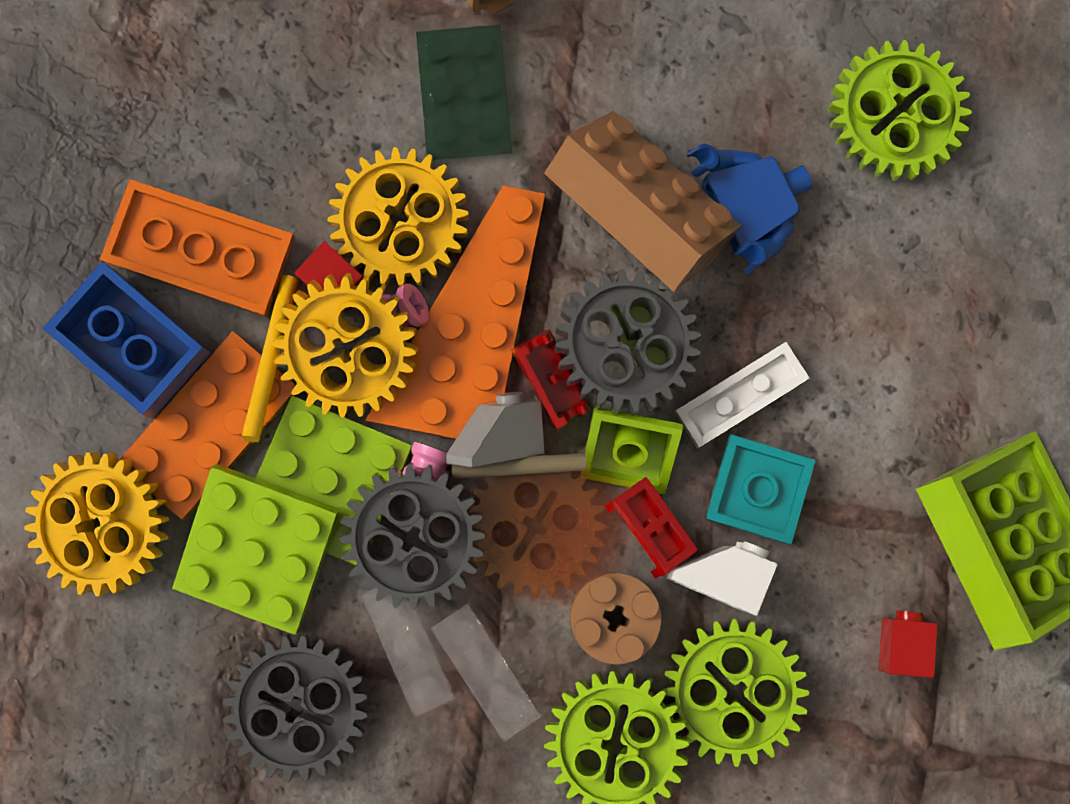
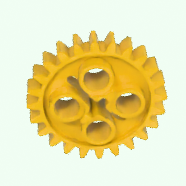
[327,147,469,287]
[272,273,418,418]
[24,451,169,596]

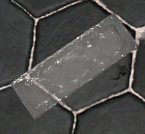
[360,587,455,717]
[431,603,541,742]

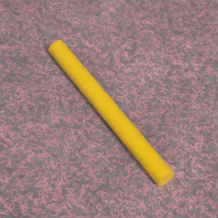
[241,275,298,442]

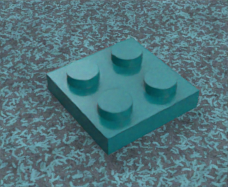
[704,434,815,545]

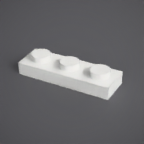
[674,342,810,449]

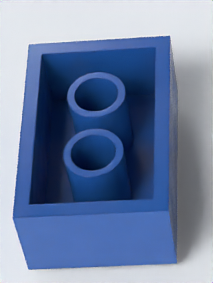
[42,261,213,419]

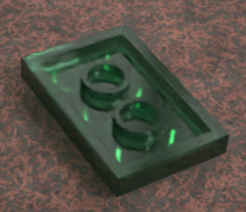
[416,24,513,160]

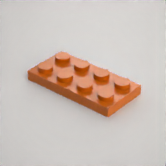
[100,179,295,317]
[117,331,296,520]

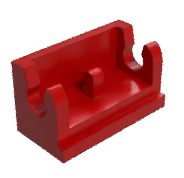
[511,329,590,430]
[604,477,698,579]

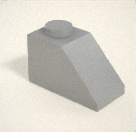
[446,392,545,467]

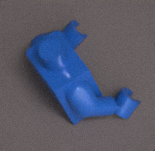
[686,144,813,275]

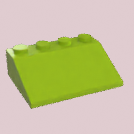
[916,431,1070,650]

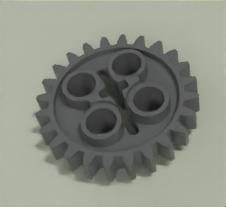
[554,269,701,416]
[339,463,486,610]
[222,634,370,783]

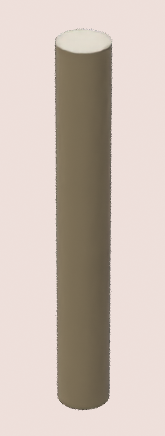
[452,453,587,479]

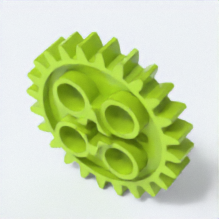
[828,40,972,181]
[663,618,809,767]
[544,669,691,804]

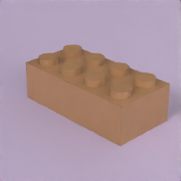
[544,111,742,292]

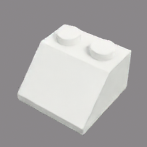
[663,541,778,616]

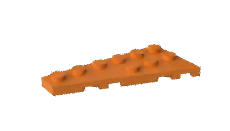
[365,185,545,440]

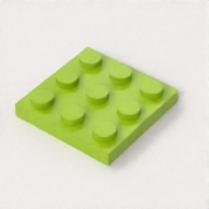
[256,396,412,565]
[172,464,340,635]

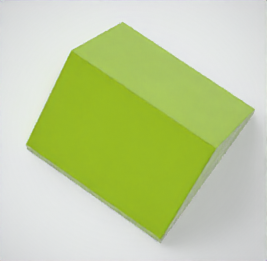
[580,408,683,495]

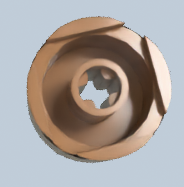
[569,572,661,664]

